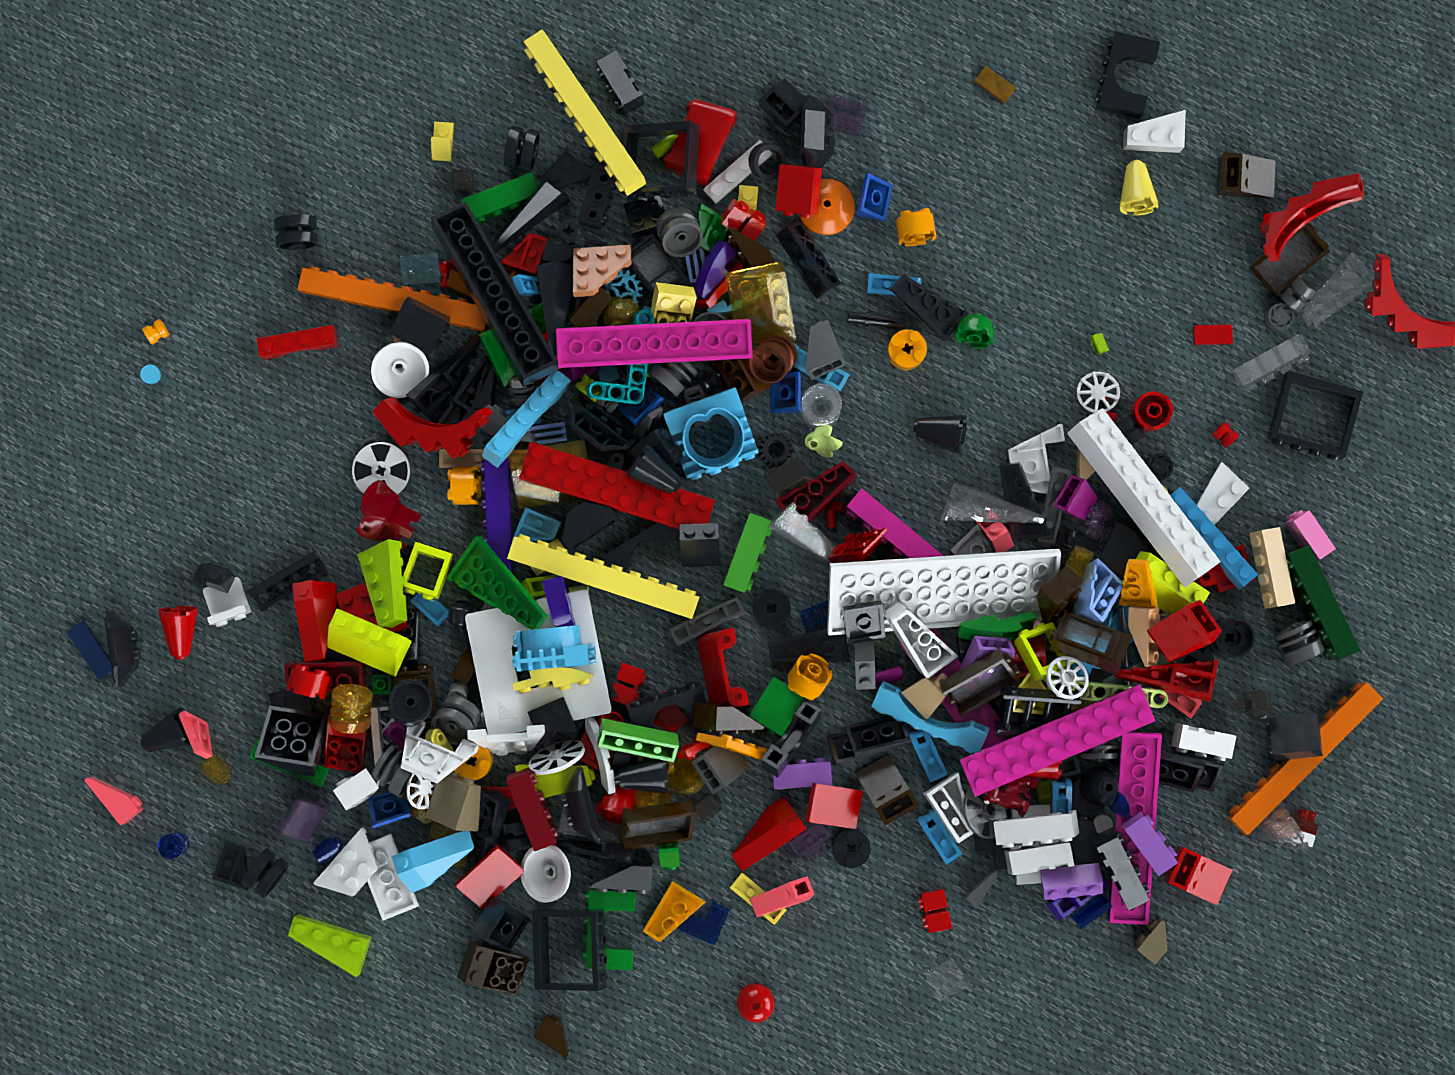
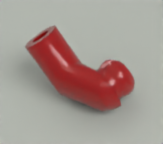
[826,501,845,528]

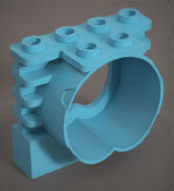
[663,387,759,480]
[512,625,597,672]

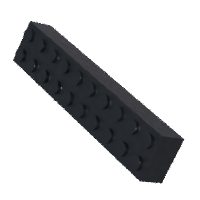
[431,201,558,387]

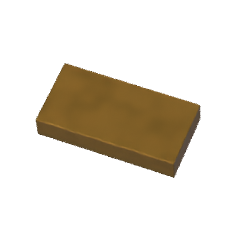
[974,66,1016,104]

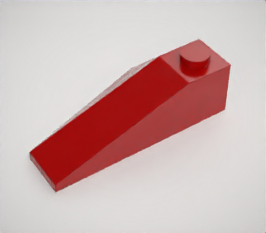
[731,796,806,872]

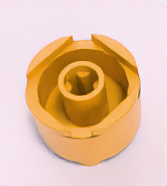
[895,208,936,247]
[887,330,927,371]
[447,466,482,505]
[788,654,833,701]
[454,741,493,780]

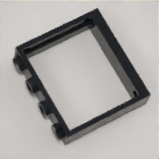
[620,121,700,200]
[1267,371,1363,461]
[532,909,608,991]

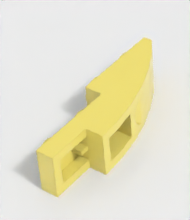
[512,667,594,694]

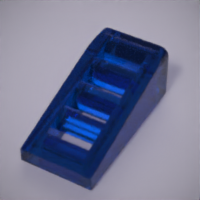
[799,600,828,630]

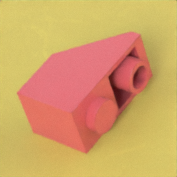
[975,510,1014,553]

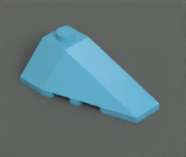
[392,831,474,893]

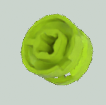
[575,374,600,403]

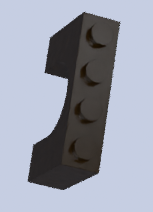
[567,287,643,371]

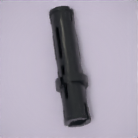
[847,311,906,330]

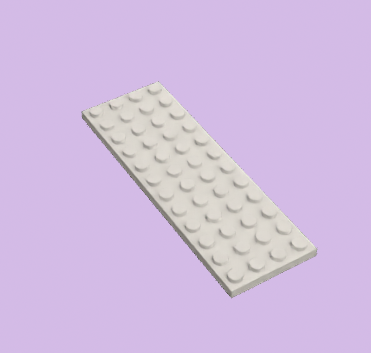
[827,549,1061,635]

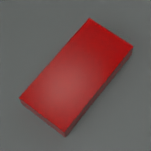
[1193,325,1233,345]

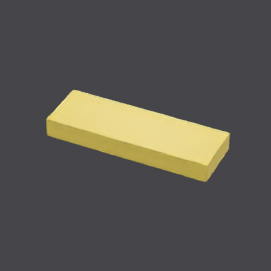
[730,873,787,925]

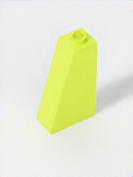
[515,764,596,798]

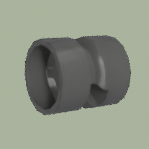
[1281,275,1318,311]

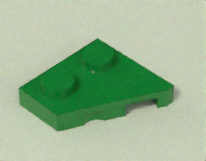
[698,204,728,253]

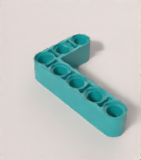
[586,310,654,404]

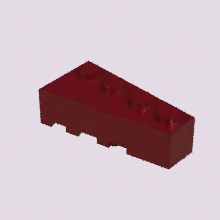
[774,461,857,531]
[284,659,367,700]
[506,767,559,852]

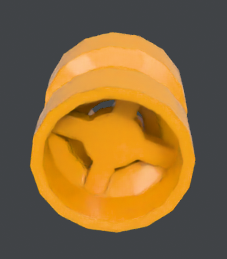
[142,319,169,345]

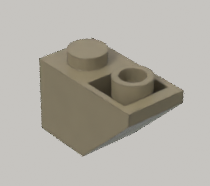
[1134,918,1168,965]

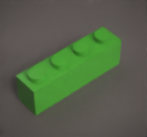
[723,513,773,593]
[597,718,679,762]

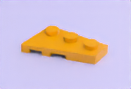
[1119,559,1158,608]
[643,881,706,942]

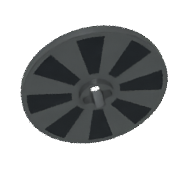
[963,787,1011,839]

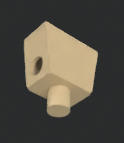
[902,673,948,720]

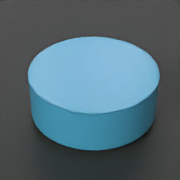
[140,365,161,384]

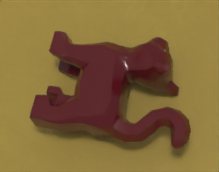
[982,776,1038,817]

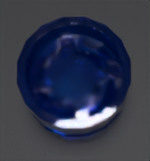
[158,832,190,859]

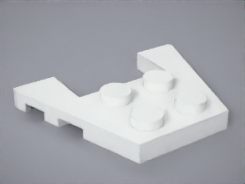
[1007,424,1065,494]
[401,722,479,783]
[467,725,545,756]

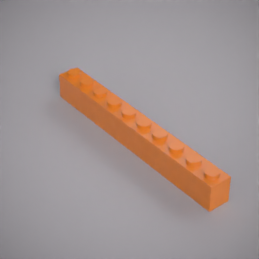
[297,266,488,332]
[1227,682,1383,835]

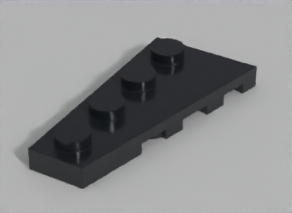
[890,275,969,341]
[999,462,1051,540]

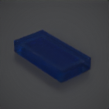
[1071,894,1112,929]

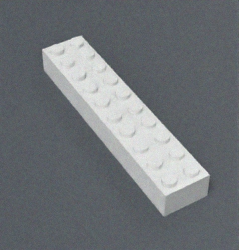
[1067,408,1221,587]

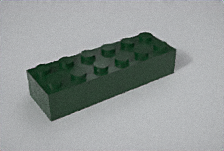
[1285,545,1360,660]

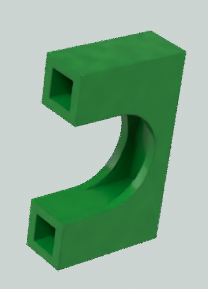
[582,888,636,970]

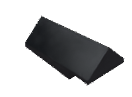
[827,715,911,766]
[1159,752,1224,793]

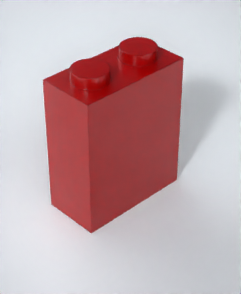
[776,164,822,218]

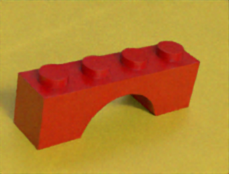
[256,325,339,360]

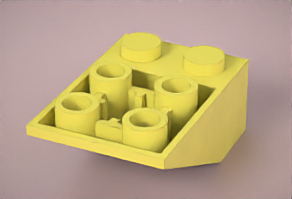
[651,282,697,324]

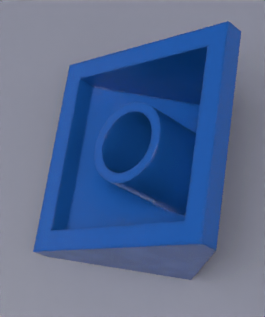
[856,173,893,221]
[770,371,801,413]
[617,383,664,427]
[368,791,414,828]

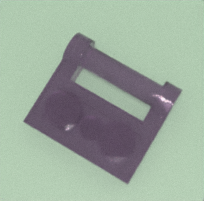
[828,94,868,137]

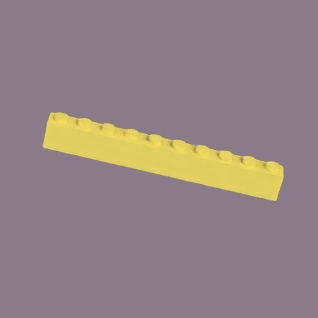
[523,29,646,196]
[507,534,699,619]

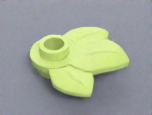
[805,425,843,458]

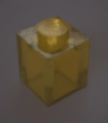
[199,754,233,785]

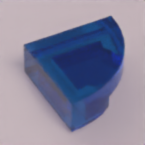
[1110,792,1130,819]

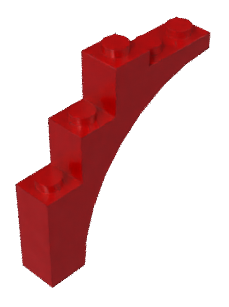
[1260,173,1364,263]
[1364,254,1455,349]
[372,397,493,458]

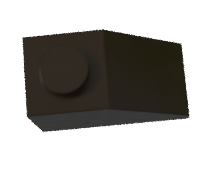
[450,645,476,685]
[533,1014,569,1058]

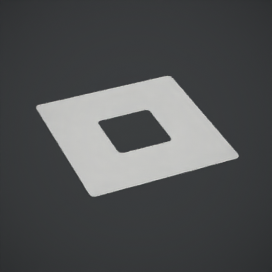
[465,590,612,735]

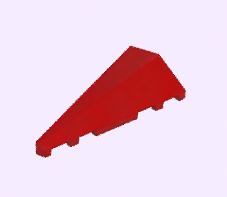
[1114,660,1219,702]

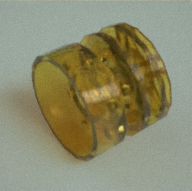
[329,684,373,734]

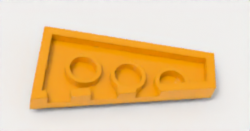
[696,733,767,760]

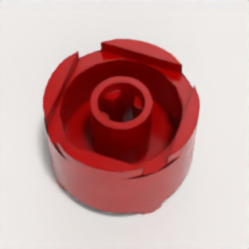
[1131,391,1173,432]
[286,664,331,699]

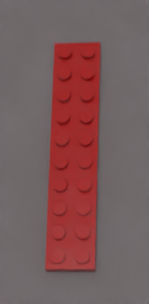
[519,442,715,530]

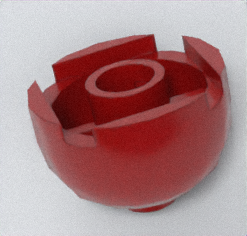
[736,983,775,1023]

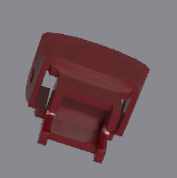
[356,480,422,551]

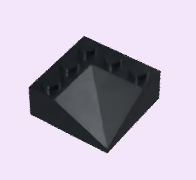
[255,706,328,777]

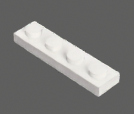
[703,140,772,204]

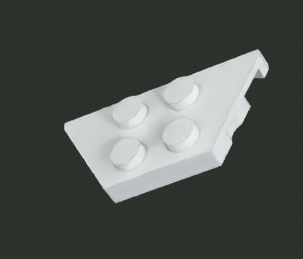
[314,827,380,896]

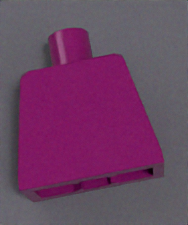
[1053,475,1097,520]

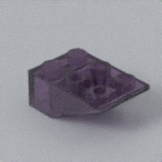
[279,796,330,842]

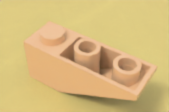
[1128,606,1160,667]

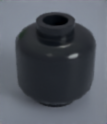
[448,600,474,630]

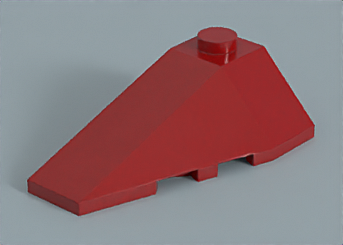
[292,580,338,663]

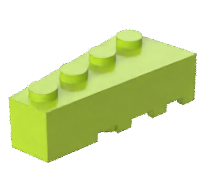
[357,539,407,628]
[288,914,372,977]

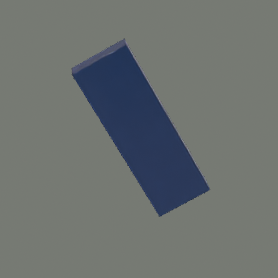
[67,621,112,679]

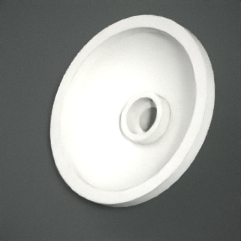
[371,342,429,398]
[521,845,571,902]

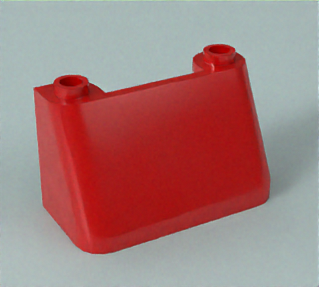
[663,99,737,187]
[698,628,749,707]

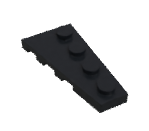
[767,628,851,663]

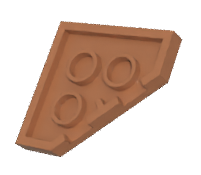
[573,245,632,297]

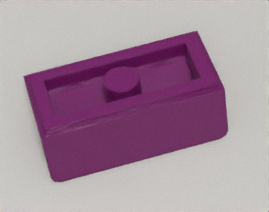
[866,666,903,690]

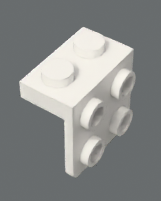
[203,577,251,627]

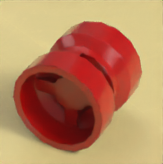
[1212,421,1239,448]

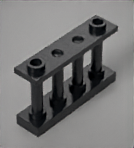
[993,685,1081,738]

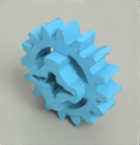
[603,269,643,312]

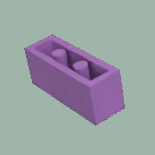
[773,758,832,789]
[1122,811,1178,876]
[1040,863,1103,900]

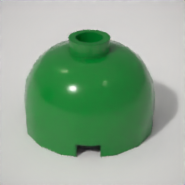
[955,313,994,349]

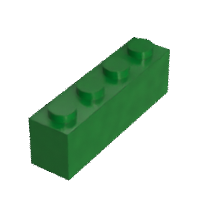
[461,172,537,225]

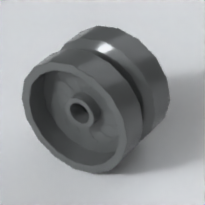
[656,207,703,257]
[431,696,481,745]

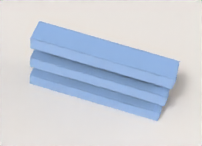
[685,248,705,284]
[528,422,567,445]

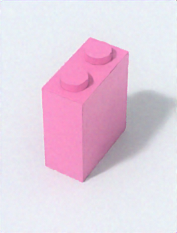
[1284,510,1336,560]

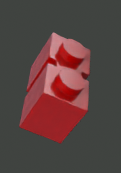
[721,199,766,241]
[611,662,647,705]
[917,888,952,933]

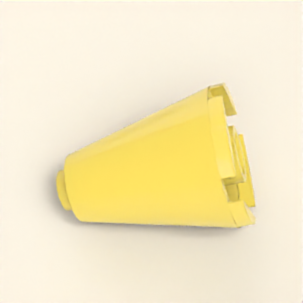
[1120,160,1158,216]

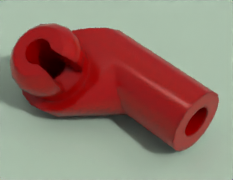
[439,260,452,288]

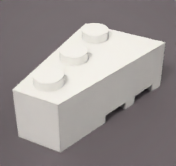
[1171,723,1236,761]
[1004,839,1074,875]

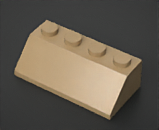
[1249,527,1295,609]

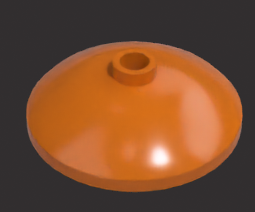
[799,179,855,235]

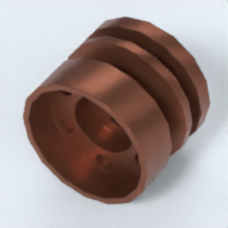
[749,334,798,384]

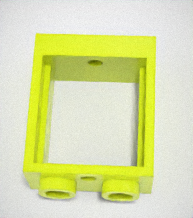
[403,542,453,601]
[1014,622,1074,683]

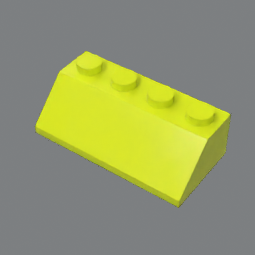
[1121,551,1210,616]
[327,609,412,677]

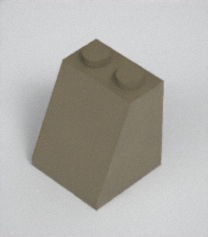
[425,771,481,831]

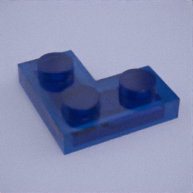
[679,901,730,945]

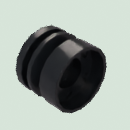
[1207,617,1255,658]

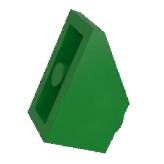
[659,842,680,870]

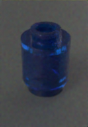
[312,836,343,864]

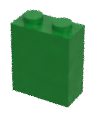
[749,676,806,737]

